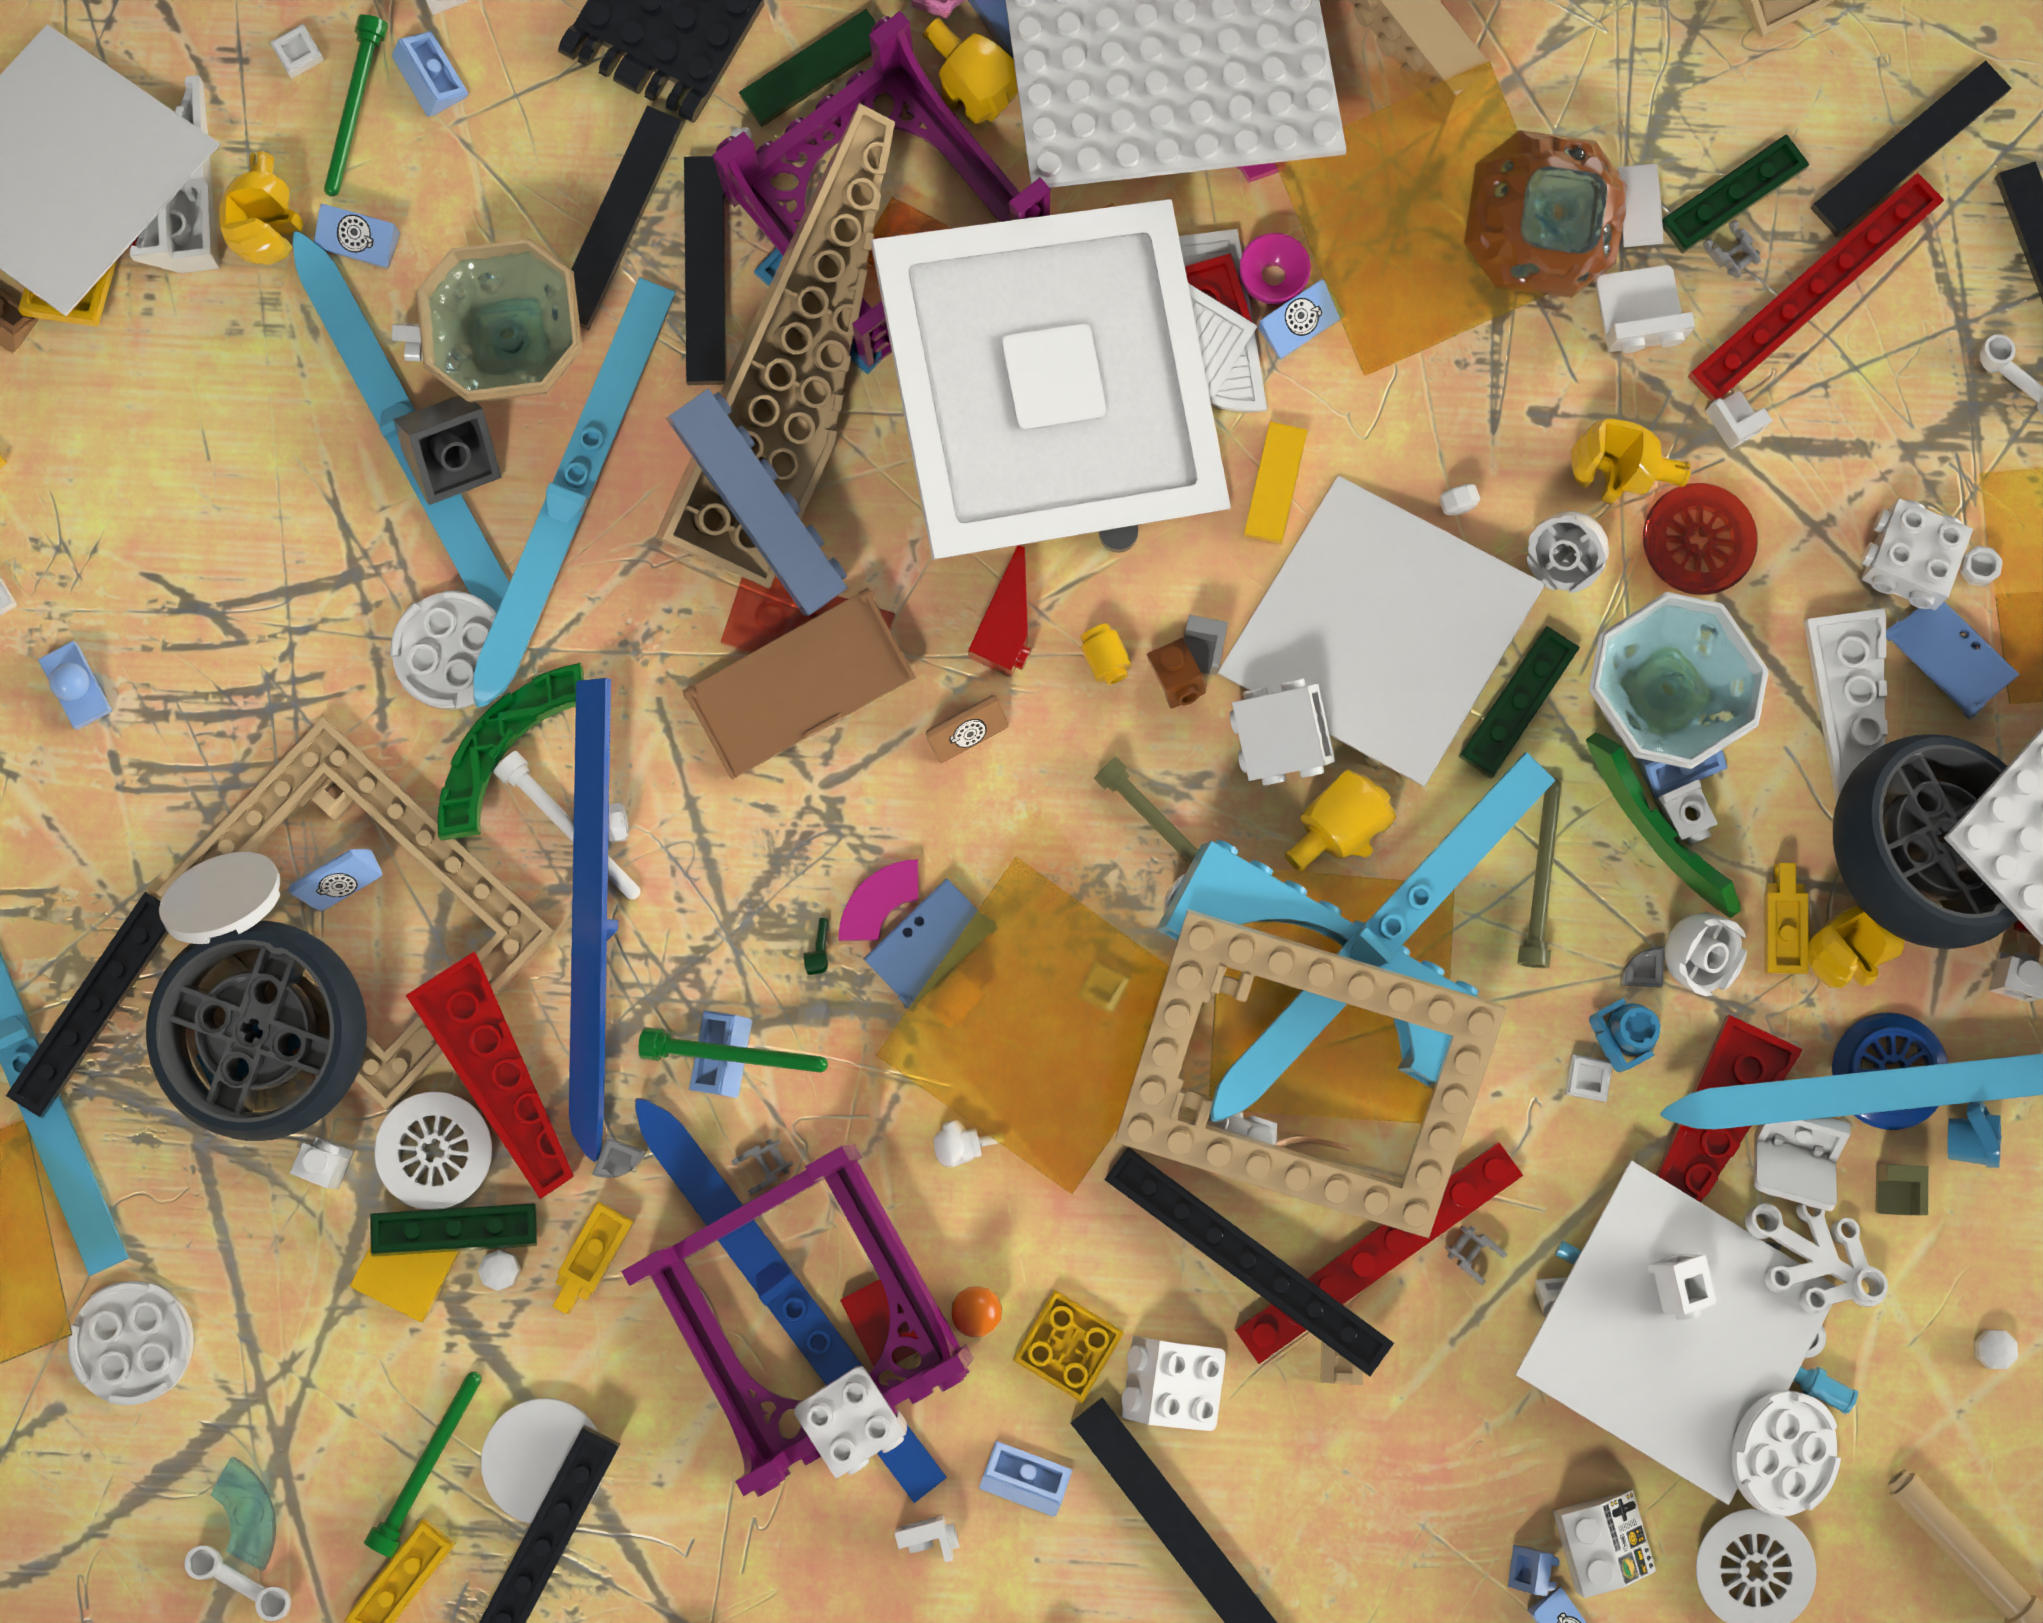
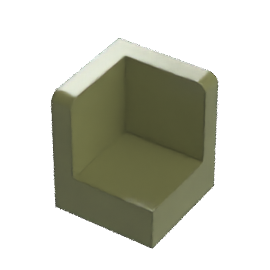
[1876,1164,1929,1216]

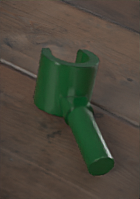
[803,918,829,975]

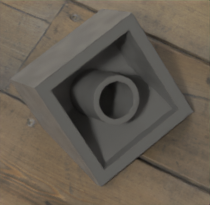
[393,395,502,505]

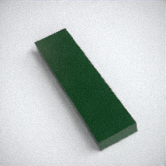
[739,9,876,127]
[1662,134,1810,254]
[1459,626,1580,779]
[370,1203,537,1257]

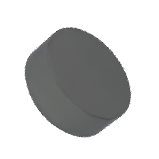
[1099,525,1138,553]

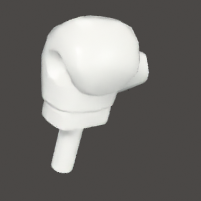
[933,1120,1004,1167]

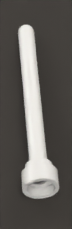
[493,751,640,899]

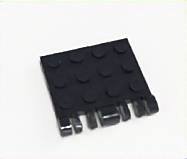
[558,0,765,123]

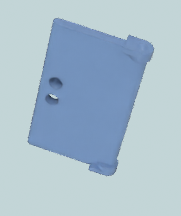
[1886,601,2020,720]
[863,878,998,1012]

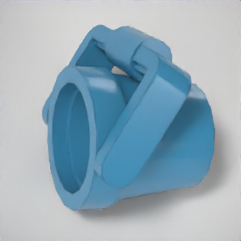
[1589,998,1661,1072]
[1948,1101,2002,1168]

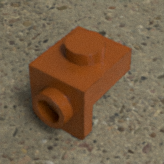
[1147,637,1206,709]

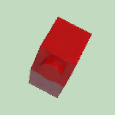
[968,545,1032,678]

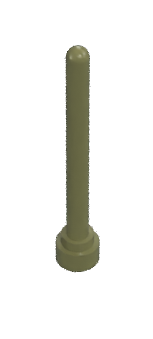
[1093,756,1198,864]
[1517,778,1561,968]

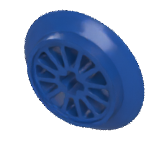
[1832,1013,1948,1130]

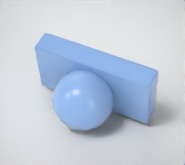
[38,641,113,730]

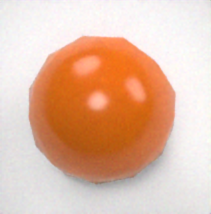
[951,1286,1002,1338]

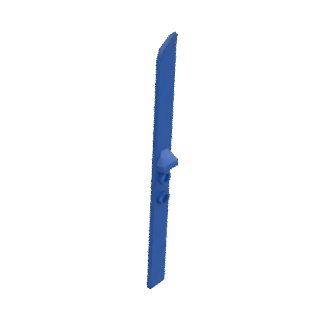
[569,678,618,1162]
[635,1098,947,1503]

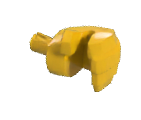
[922,18,1018,125]
[219,151,304,265]
[1571,418,1691,504]
[1284,770,1397,873]
[1808,906,1904,988]

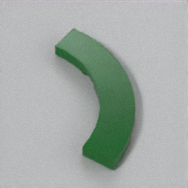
[437,663,584,841]
[1586,732,1741,918]

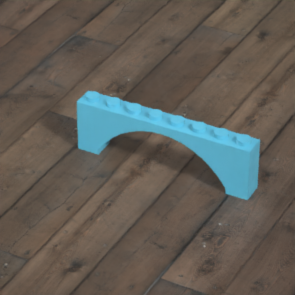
[1156,840,1482,1089]

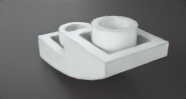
[1618,164,1663,247]

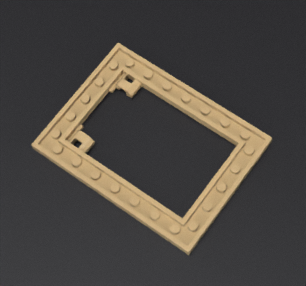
[155,717,555,1110]
[1115,909,1506,1238]

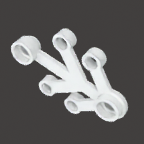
[1745,1203,1888,1314]

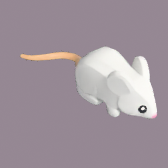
[1207,1112,1351,1151]

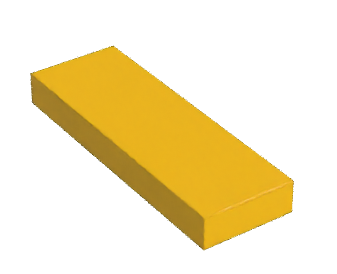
[1243,421,1308,545]
[344,1518,456,1623]

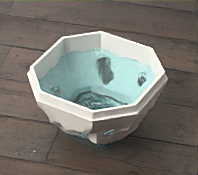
[1589,592,1769,769]

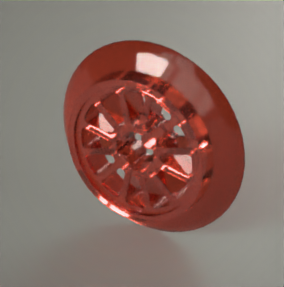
[1643,483,1758,595]

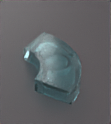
[210,1457,276,1571]

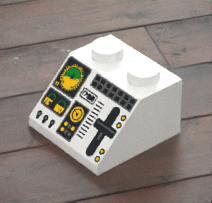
[1553,1489,1656,1598]

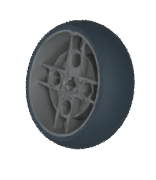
[1833,734,2018,949]
[146,921,367,1141]

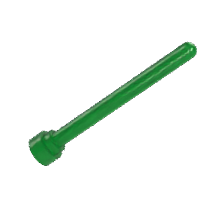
[324,14,389,197]
[638,1027,828,1073]
[363,1371,482,1558]

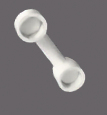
[1980,334,2043,414]
[184,1546,291,1621]

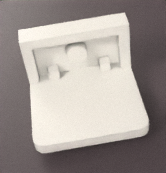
[1595,265,1695,353]
[1754,1117,1851,1211]
[1121,1336,1226,1431]
[794,1366,907,1479]

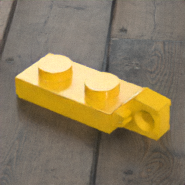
[1764,862,1809,974]
[552,1201,635,1315]

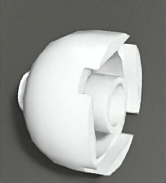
[1527,511,1609,593]
[1664,912,1747,996]

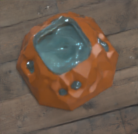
[1464,130,1628,298]

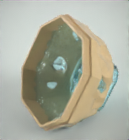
[416,239,582,403]

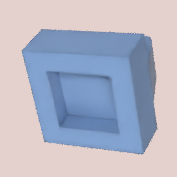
[1508,1545,1560,1596]

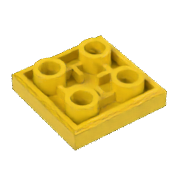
[1013,1289,1125,1403]

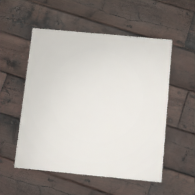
[0,24,220,316]
[1218,475,1545,787]
[1515,1160,1836,1505]

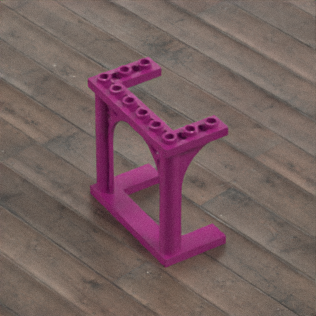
[712,11,1050,368]
[621,1144,974,1497]

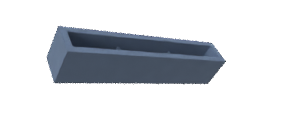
[666,388,848,616]

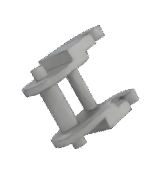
[1703,220,1761,279]
[731,1139,793,1195]
[1444,1225,1507,1286]

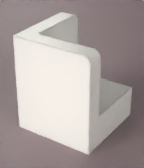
[1705,391,1773,450]

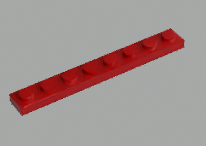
[1688,172,1944,402]
[1234,1142,1523,1364]

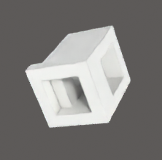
[1654,779,1718,846]
[1989,952,2043,1002]
[290,1136,354,1189]
[1647,1254,1716,1320]

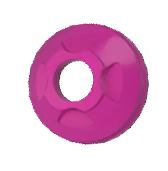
[1239,233,1311,305]

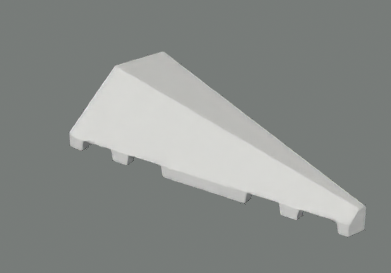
[130,75,220,273]

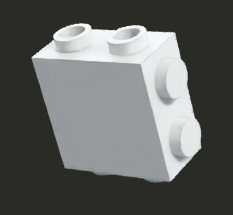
[1861,498,1973,610]
[1230,679,1335,786]

